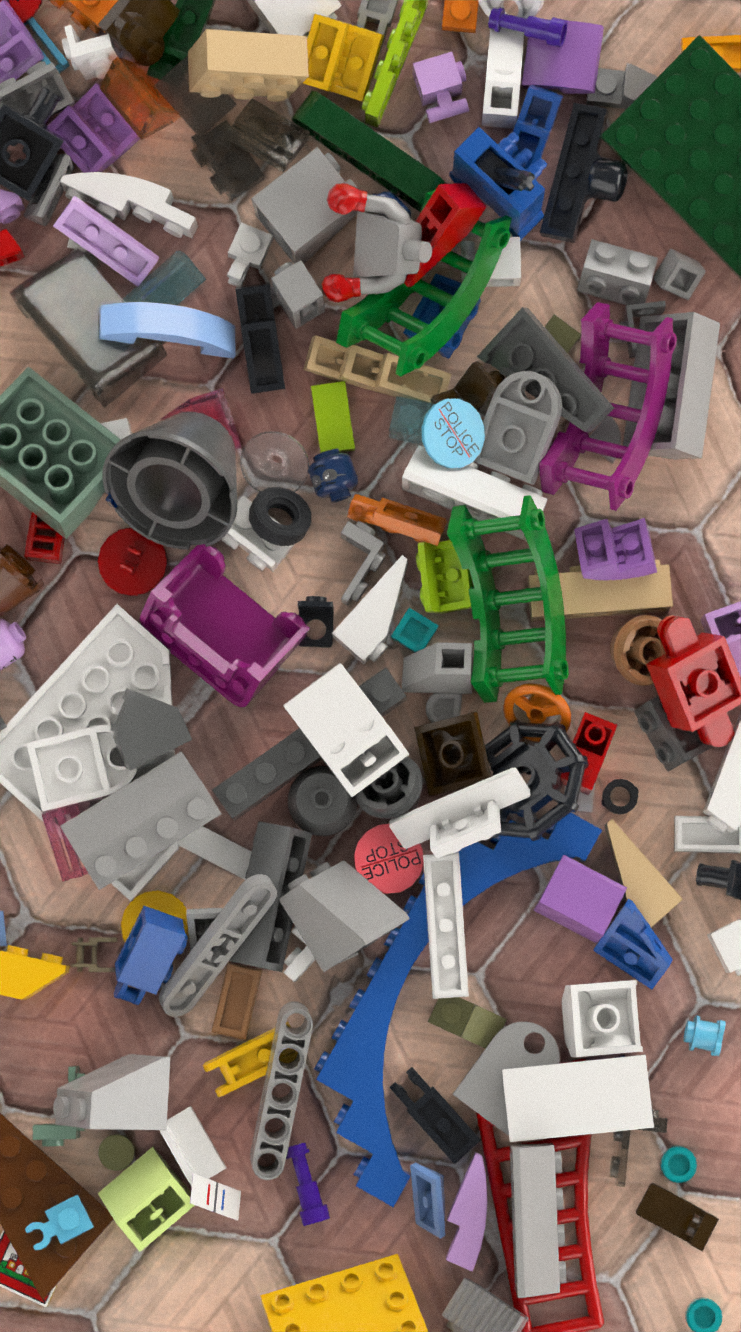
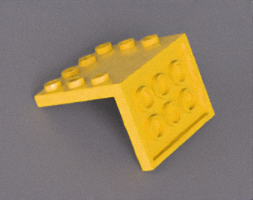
[260,1254,428,1332]

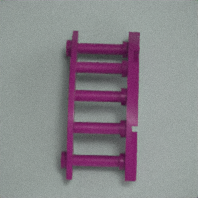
[539,302,677,511]

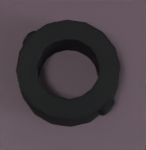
[601,779,639,815]

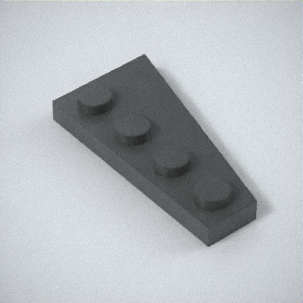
[477,307,614,433]

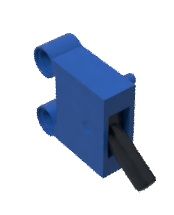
[449,127,547,241]

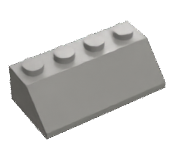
[623,312,720,460]
[60,751,221,890]
[510,1143,566,1298]

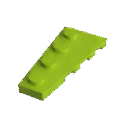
[361,0,428,128]

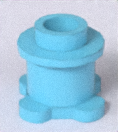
[683,1015,726,1056]

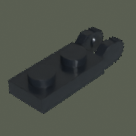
[390,1067,481,1164]

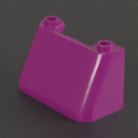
[139,544,310,707]

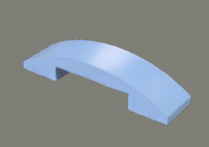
[99,302,236,359]

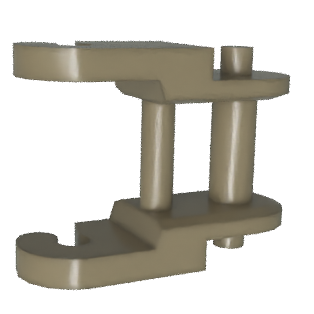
[71,937,117,972]

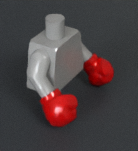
[321,183,432,303]

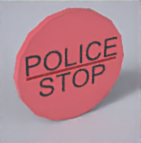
[354,824,424,894]

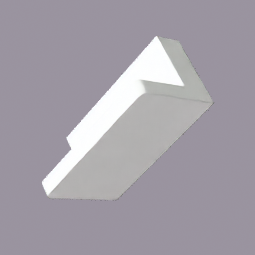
[159,1106,226,1187]

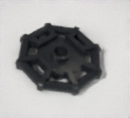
[485,719,589,841]

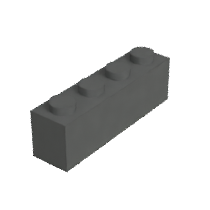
[229,821,312,972]

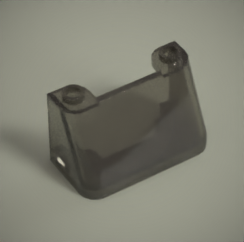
[9,248,167,408]

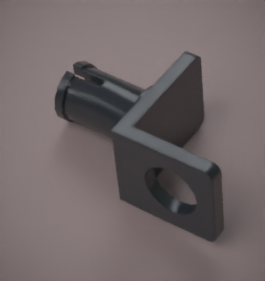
[696,860,741,900]

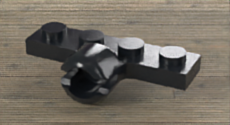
[540,103,628,243]

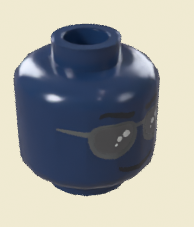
[308,449,358,503]

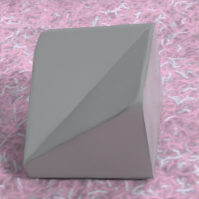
[654,248,706,300]

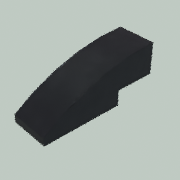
[235,282,285,394]

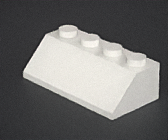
[402,445,548,541]

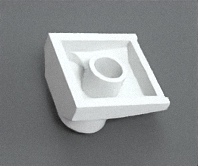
[562,980,643,1057]

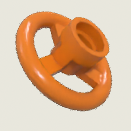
[503,683,571,742]

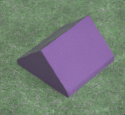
[533,855,627,943]

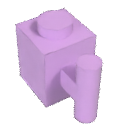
[413,52,469,123]

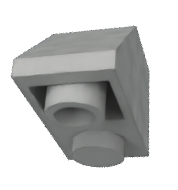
[402,642,473,694]

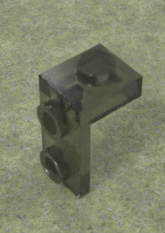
[610,1109,668,1187]

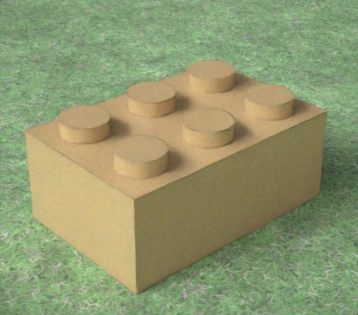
[188,29,309,102]

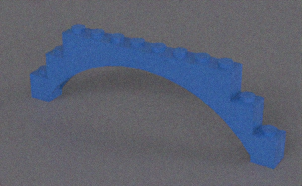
[314,813,602,1207]

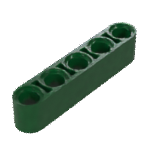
[291,90,447,212]

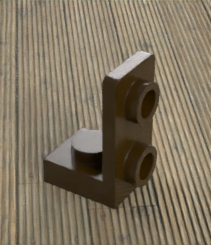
[636,1183,719,1252]

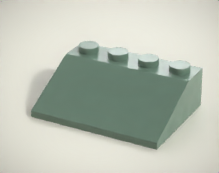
[0,367,121,539]

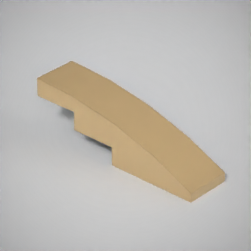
[303,335,451,406]

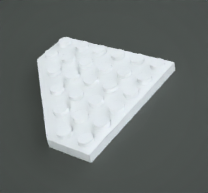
[0,604,179,901]

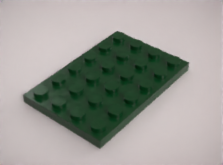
[600,35,741,280]

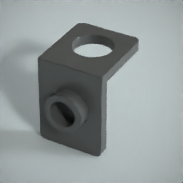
[619,301,666,358]

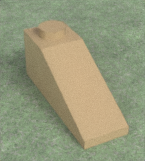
[604,819,683,927]

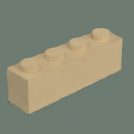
[527,560,673,622]

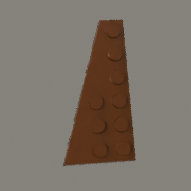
[0,1113,114,1300]

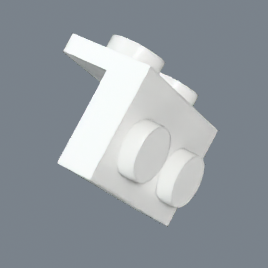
[62,25,125,80]

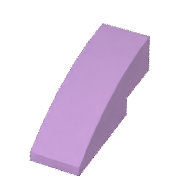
[446,1152,487,1272]

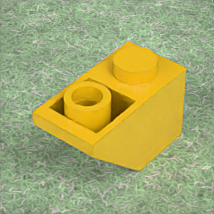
[0,945,70,1000]

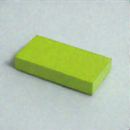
[311,381,355,453]

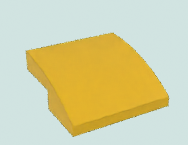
[303,14,384,102]

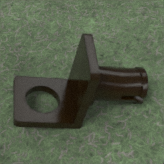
[430,361,505,412]

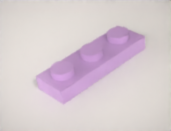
[53,196,159,287]

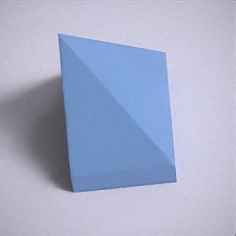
[410,1162,446,1239]

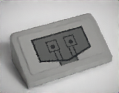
[24,154,74,227]

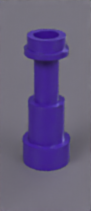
[488,7,568,48]
[286,1142,330,1226]

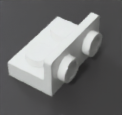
[221,496,295,572]

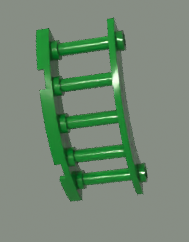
[336,190,512,377]
[447,495,569,703]

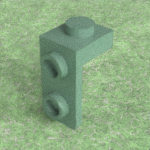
[33,1066,86,1147]

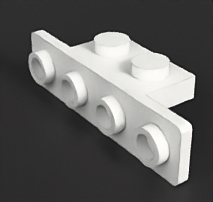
[389,768,530,859]

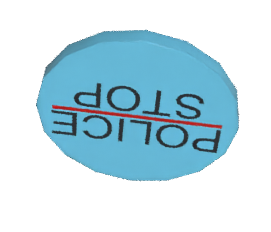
[421,399,485,468]

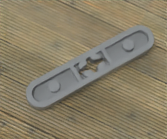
[159,874,277,1017]

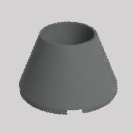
[102,412,238,550]

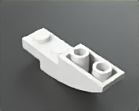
[60,172,198,239]

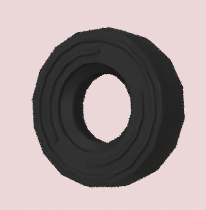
[249,487,312,546]

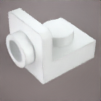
[283,927,316,982]

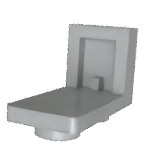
[341,521,386,606]

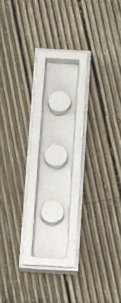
[423,853,469,999]

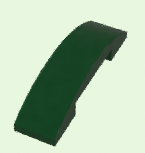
[146,0,216,88]

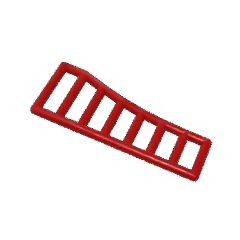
[476,1058,604,1332]

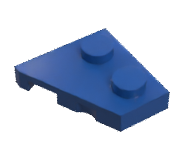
[593,899,673,990]

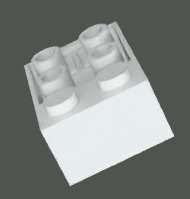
[283,663,409,797]

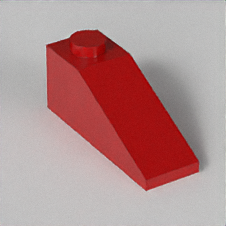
[404,183,487,287]

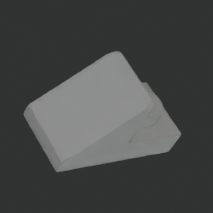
[586,63,657,109]

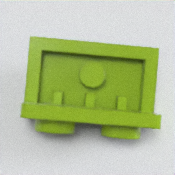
[416,540,474,614]

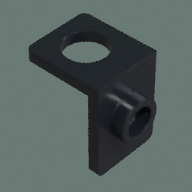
[298,596,334,648]

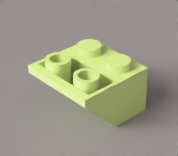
[98,1147,195,1252]

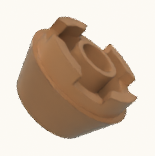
[610,615,665,686]

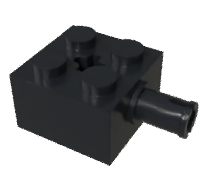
[0,86,65,201]

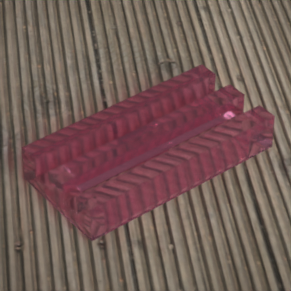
[41,803,89,882]

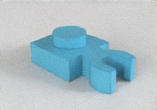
[25,1194,94,1250]

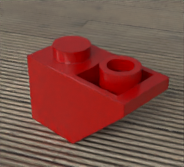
[560,712,618,795]

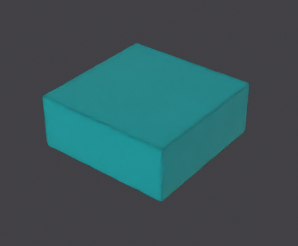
[391,607,439,653]

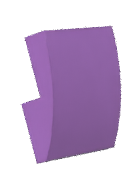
[0,0,45,83]
[522,21,604,94]
[47,83,145,173]
[574,518,657,580]

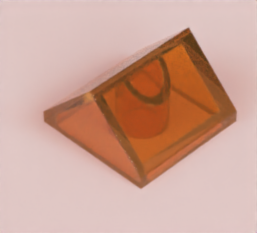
[99,57,182,140]

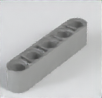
[250,1002,313,1180]

